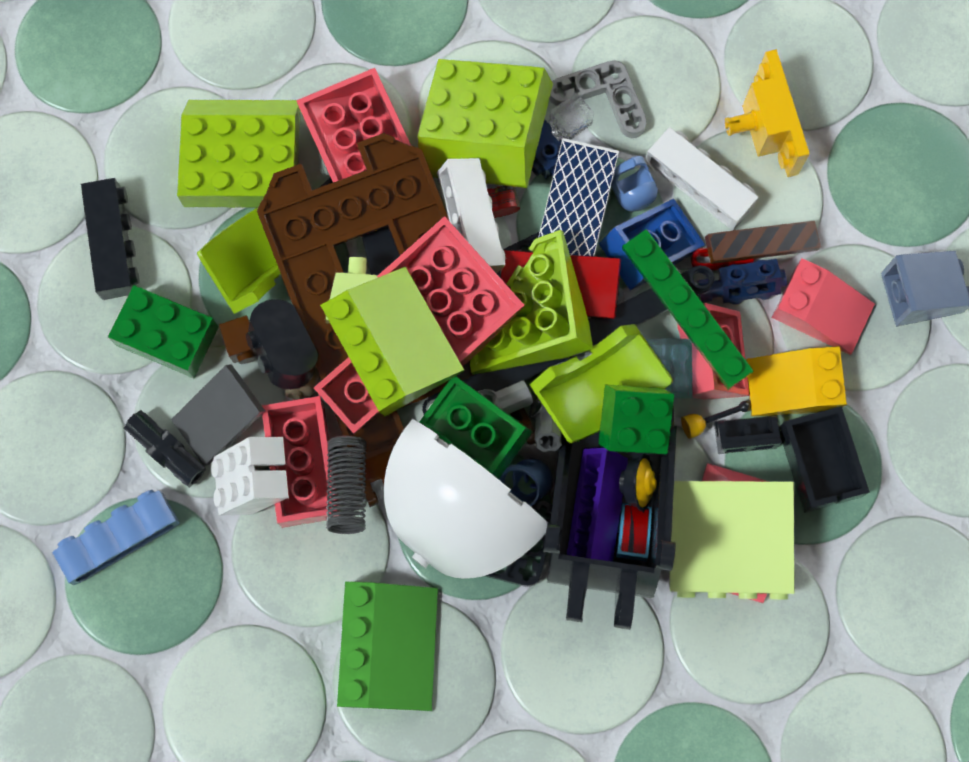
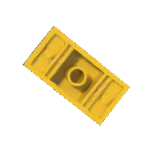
[724,49,810,177]

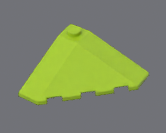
[470,230,593,374]

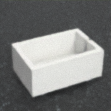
[211,437,289,516]

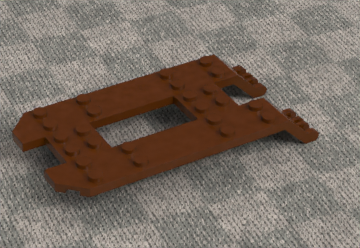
[257,133,537,507]

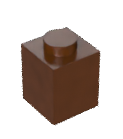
[219,315,258,364]

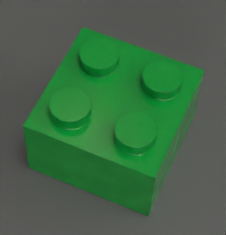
[598,384,674,454]

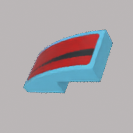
[616,503,652,562]

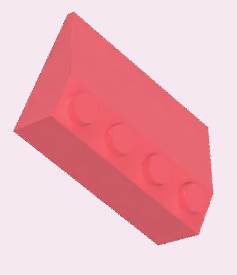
[296,68,411,183]
[377,216,525,367]

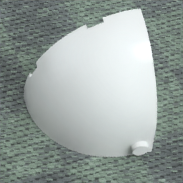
[384,419,548,579]

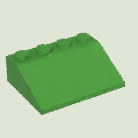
[337,581,438,711]

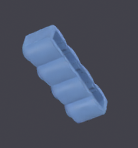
[52,490,180,585]

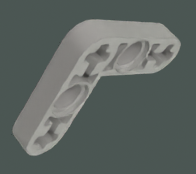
[549,60,646,138]

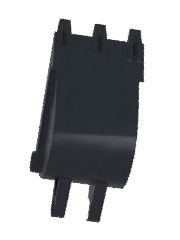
[543,406,677,630]

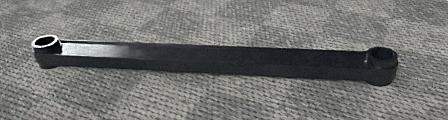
[422,265,715,415]

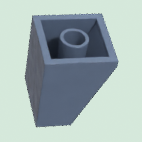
[881,251,969,327]

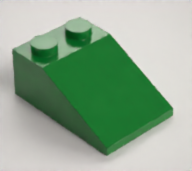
[419,376,533,479]

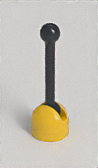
[681,401,751,439]

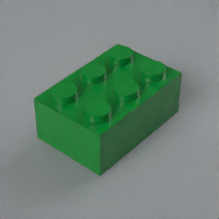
[108,285,219,378]

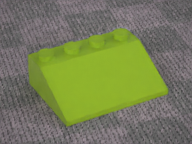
[320,267,465,416]

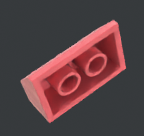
[678,303,750,400]

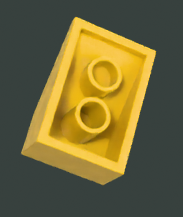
[746,347,847,417]

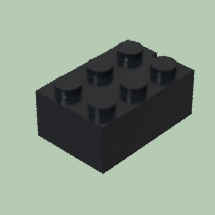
[779,406,870,513]

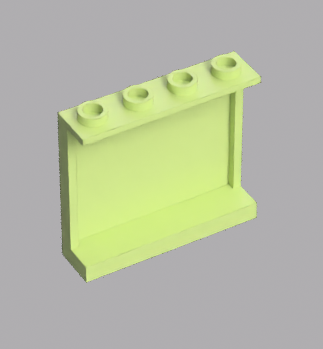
[670,481,795,600]

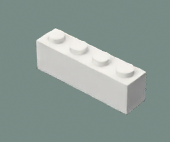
[645,127,759,231]
[437,158,506,274]

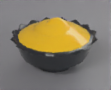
[619,453,657,513]

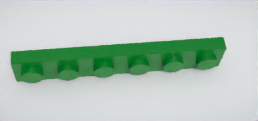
[622,229,753,390]

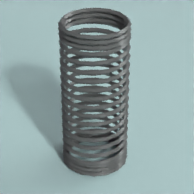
[326,436,367,534]

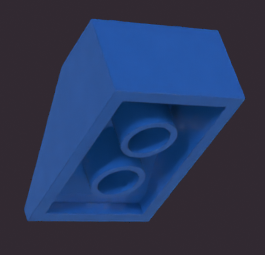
[598,198,705,291]

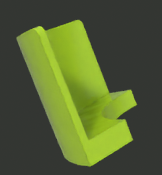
[197,207,281,314]
[529,324,673,443]

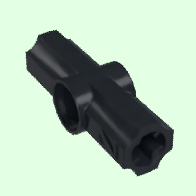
[123,410,206,488]

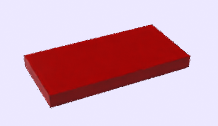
[501,250,621,319]

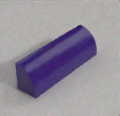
[567,448,628,562]

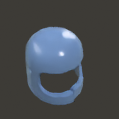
[611,156,658,212]
[499,458,553,507]

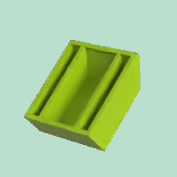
[417,59,553,188]
[177,100,300,208]

